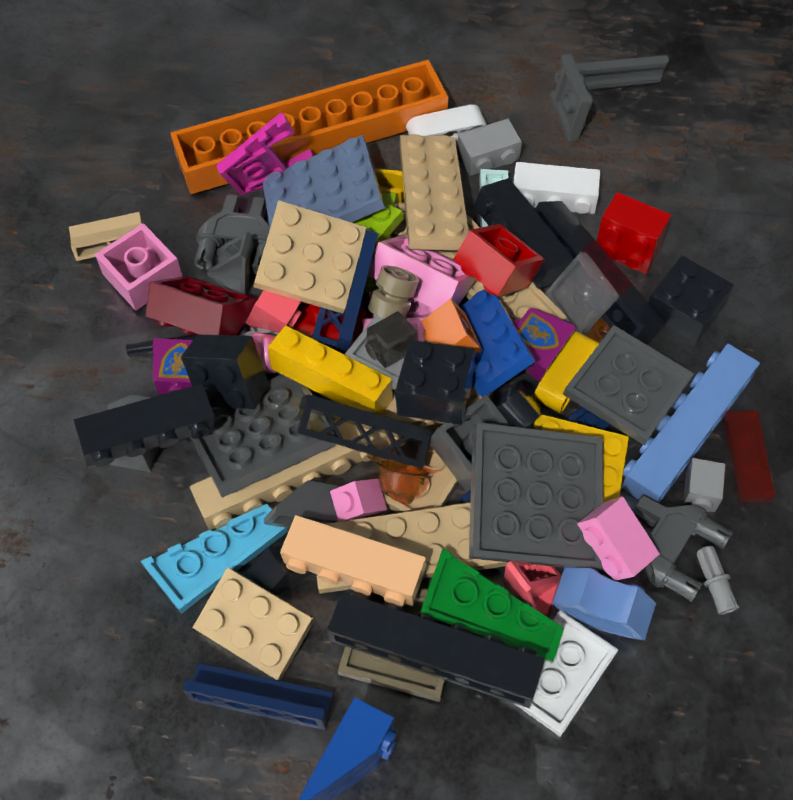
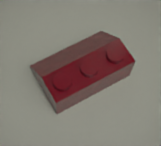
[146,276,258,336]

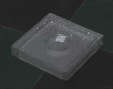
[544,252,620,335]

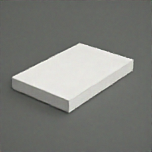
[515,610,618,737]

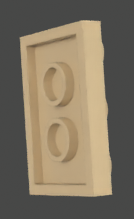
[192,568,315,680]

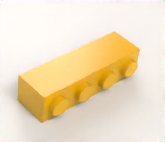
[267,325,393,415]

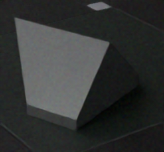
[207,232,255,294]

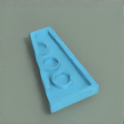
[141,504,288,614]

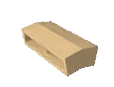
[69,212,143,261]

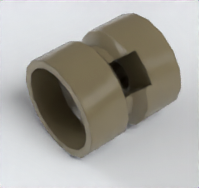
[368,265,419,322]

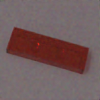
[724,411,775,502]

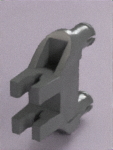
[194,194,270,274]
[633,495,733,602]

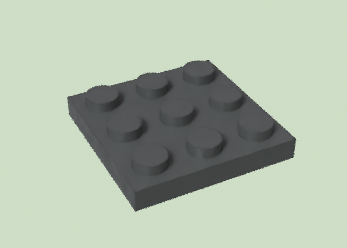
[563,325,694,446]

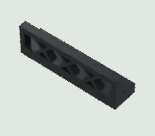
[297,394,432,469]

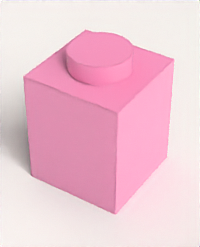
[330,479,387,522]

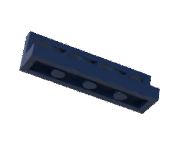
[312,230,378,353]
[183,663,334,730]

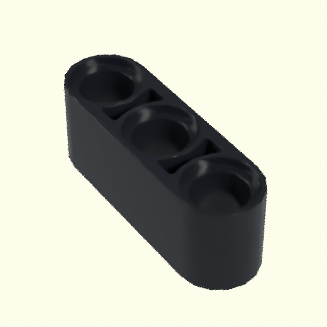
[496,381,540,428]

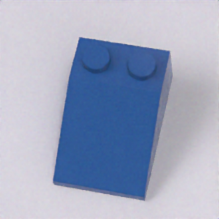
[298,697,398,800]

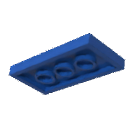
[460,289,535,397]

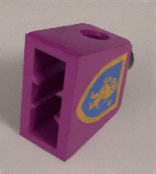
[508,308,576,382]
[153,338,193,395]

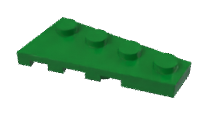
[420,549,564,663]

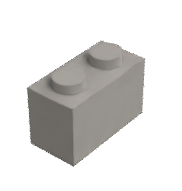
[457,119,522,176]

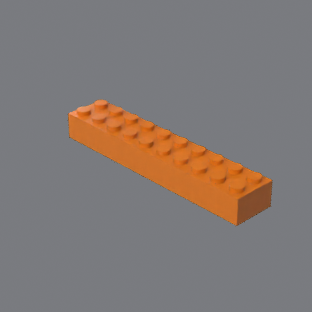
[170,59,448,195]

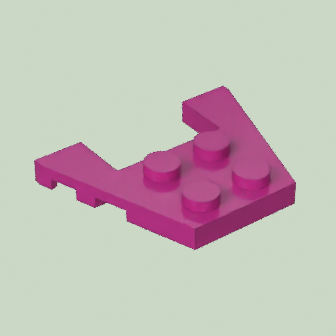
[216,112,315,196]

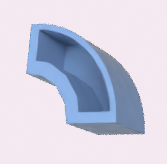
[552,568,656,640]

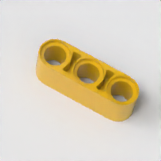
[533,331,599,414]

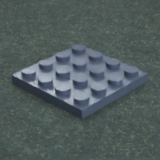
[263,135,385,227]

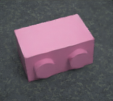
[577,496,660,581]

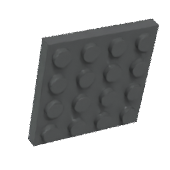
[190,375,336,498]
[469,422,603,570]

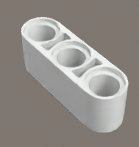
[406,105,487,146]

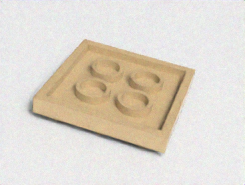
[253,200,367,314]

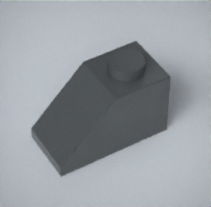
[264,479,338,528]

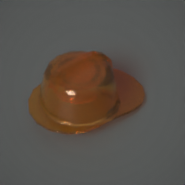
[367,451,433,505]

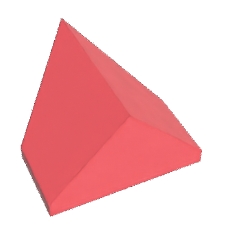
[503,561,562,618]

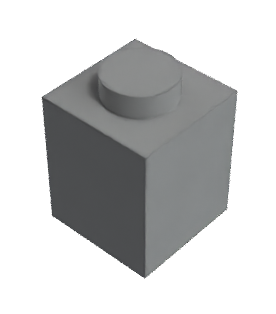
[683,458,725,513]

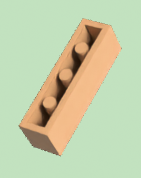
[280,515,426,607]

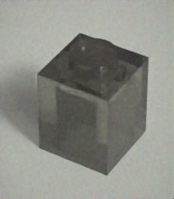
[365,311,417,368]

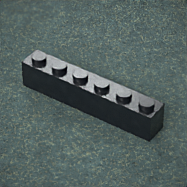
[534,201,666,345]
[327,592,545,709]

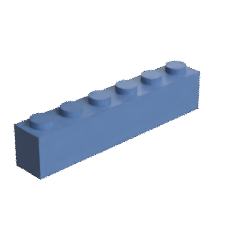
[621,343,760,503]

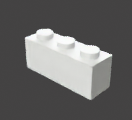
[513,162,600,214]

